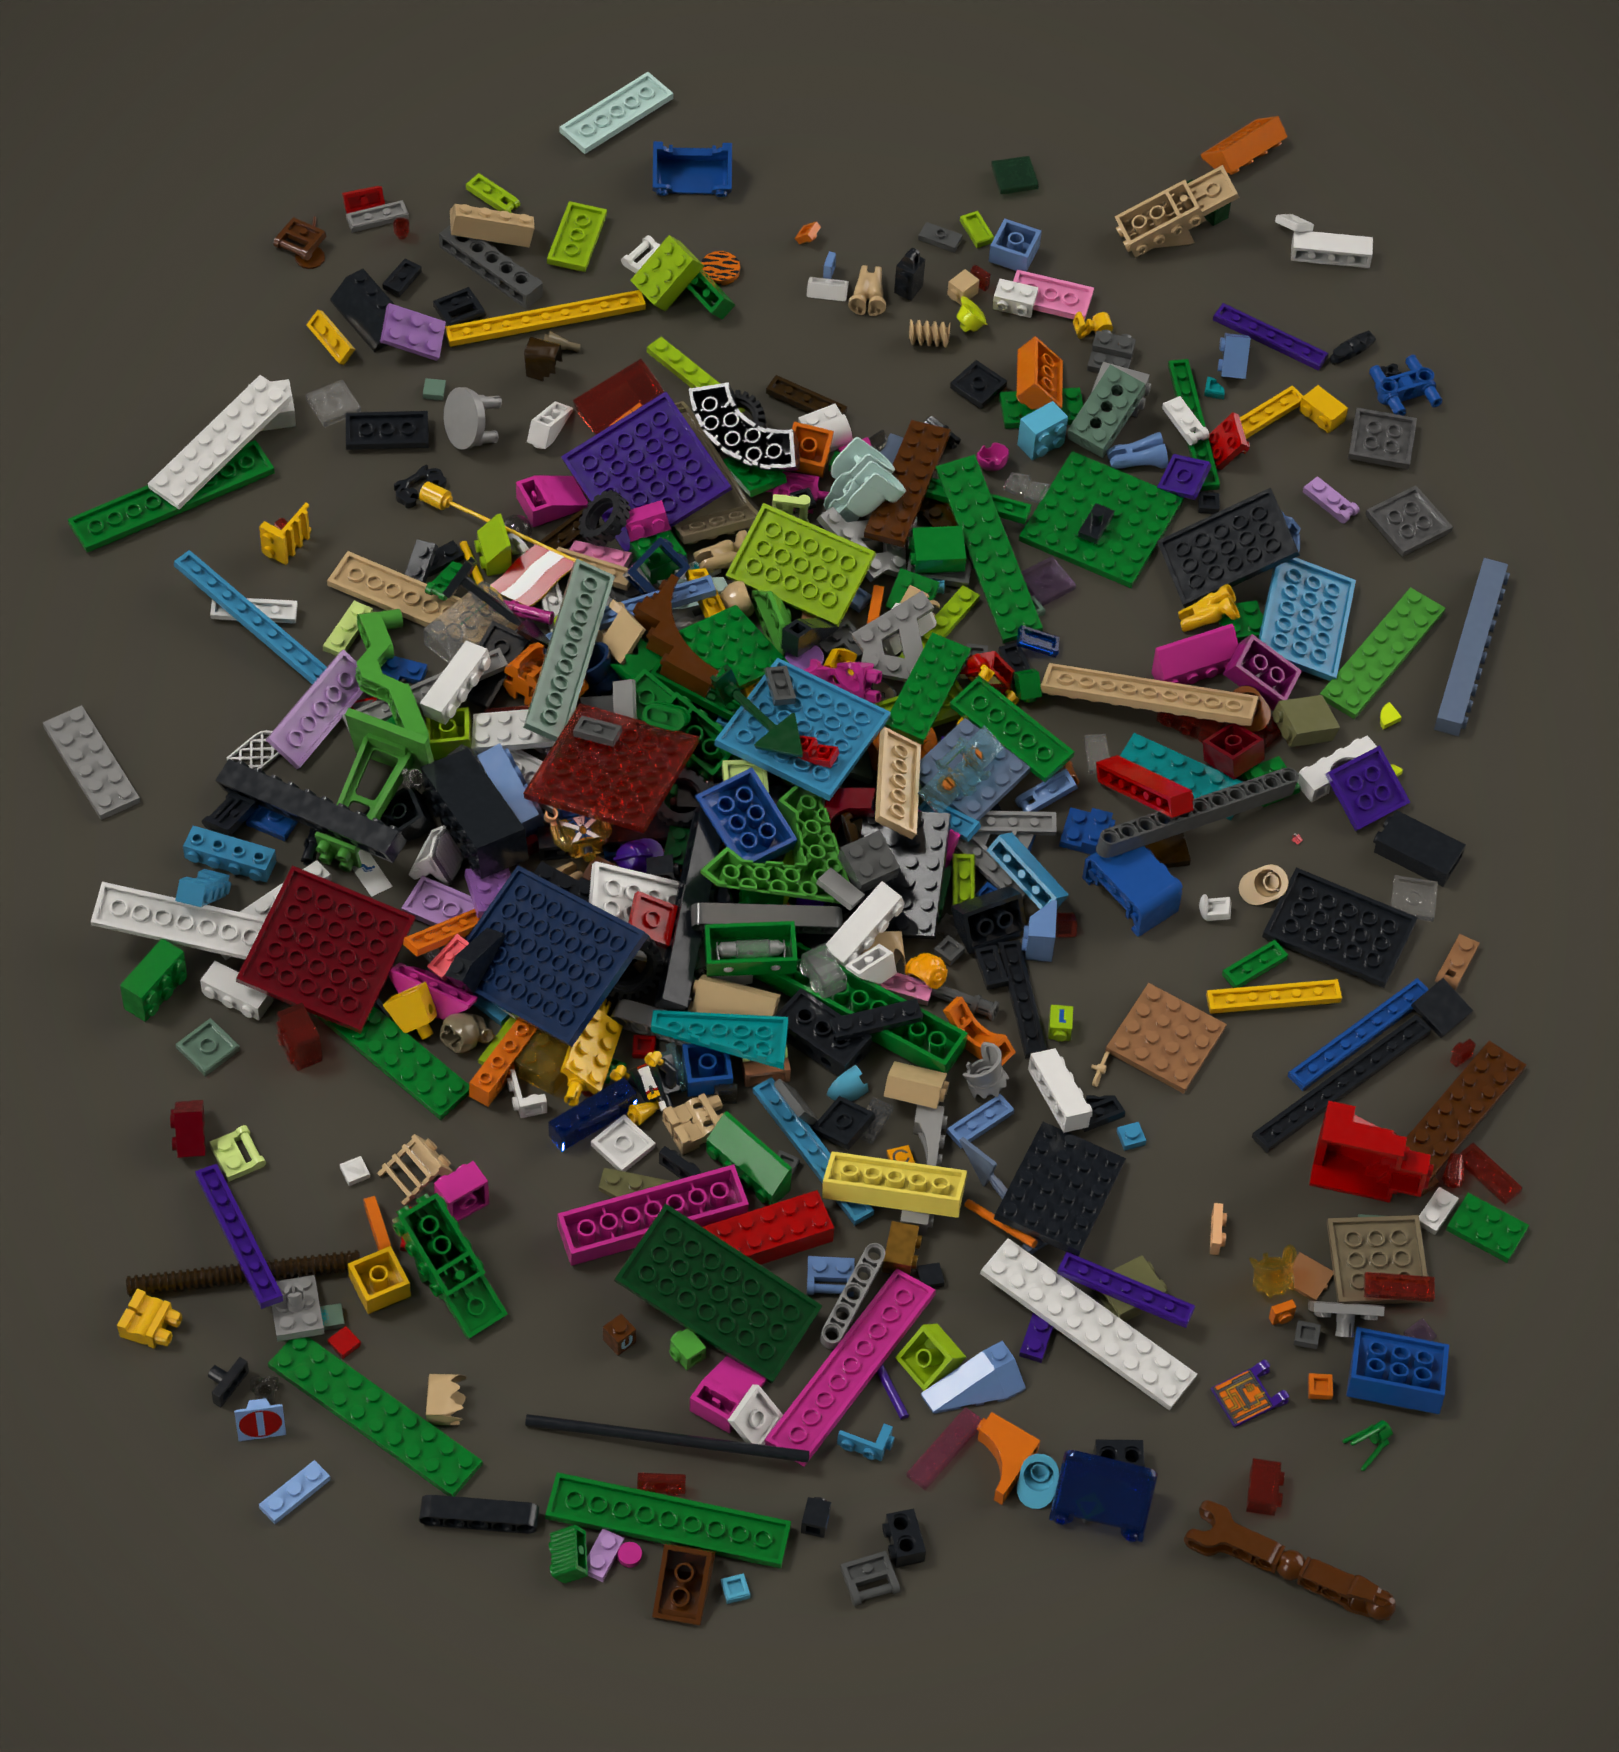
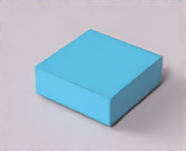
[720,1573,750,1604]

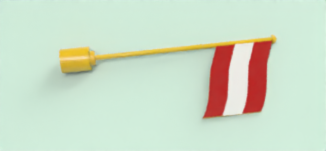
[419,482,583,607]

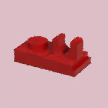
[342,186,385,214]

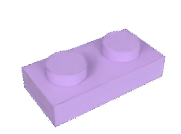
[587,1529,624,1582]

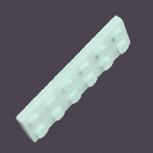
[559,72,673,154]

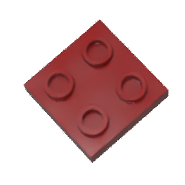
[1209,412,1250,470]

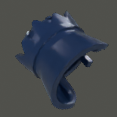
[585,642,620,696]

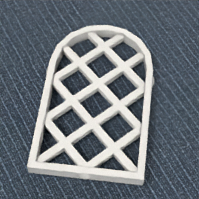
[226,730,280,770]

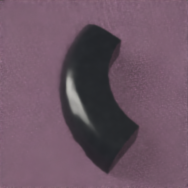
[689,382,800,471]

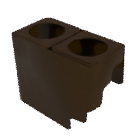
[524,337,563,381]

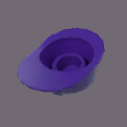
[613,838,664,874]

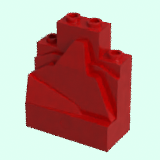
[1309,1101,1434,1203]

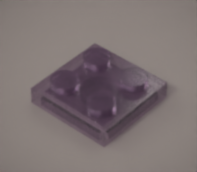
[1021,556,1076,606]

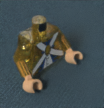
[544,798,612,862]

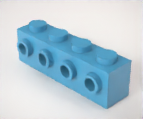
[183,825,277,882]
[987,832,1069,909]

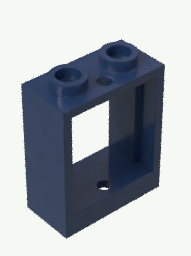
[623,537,691,595]

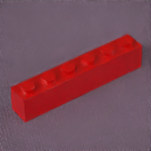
[1096,755,1194,818]

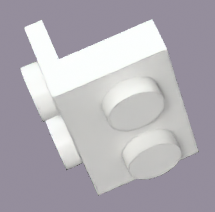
[993,279,1038,318]

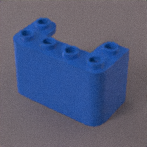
[1082,846,1183,937]

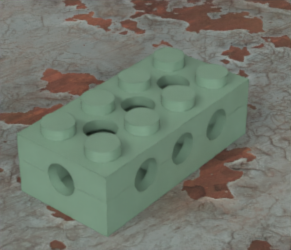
[1068,364,1145,458]

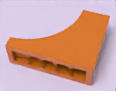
[977,1412,1041,1505]

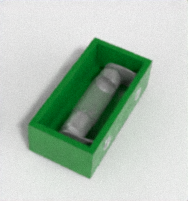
[704,921,798,977]

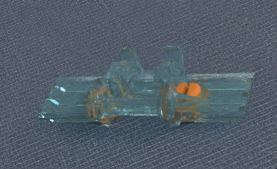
[918,726,1004,813]

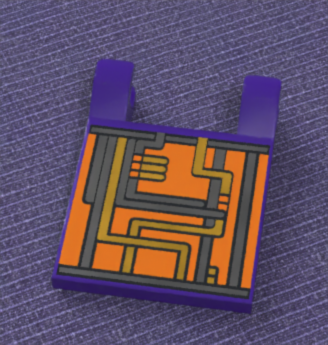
[1211,1360,1289,1428]

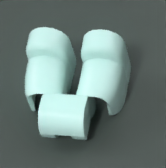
[823,437,906,522]

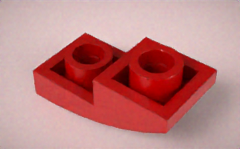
[798,735,840,768]

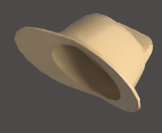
[1239,864,1289,905]

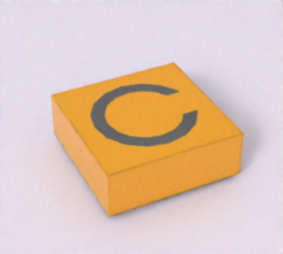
[886,1145,915,1163]

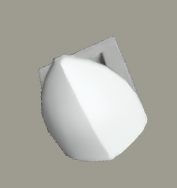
[1199,894,1232,921]

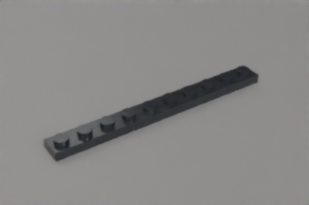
[1252,1014,1432,1153]

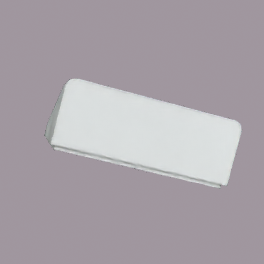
[807,277,849,301]

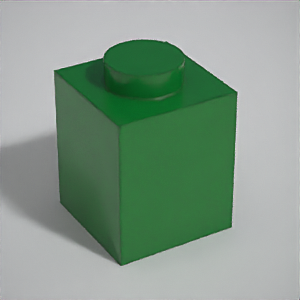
[1013,669,1042,702]

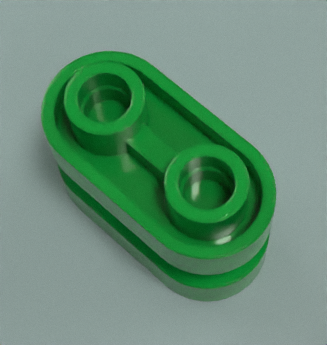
[643,701,691,731]

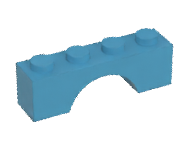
[175,869,231,907]

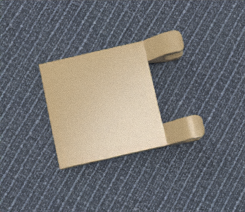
[596,599,646,665]

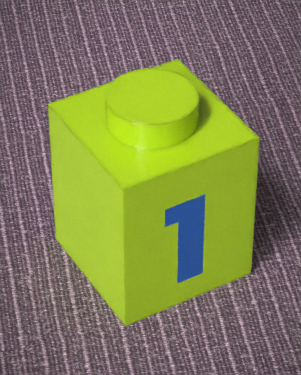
[1048,1005,1073,1041]

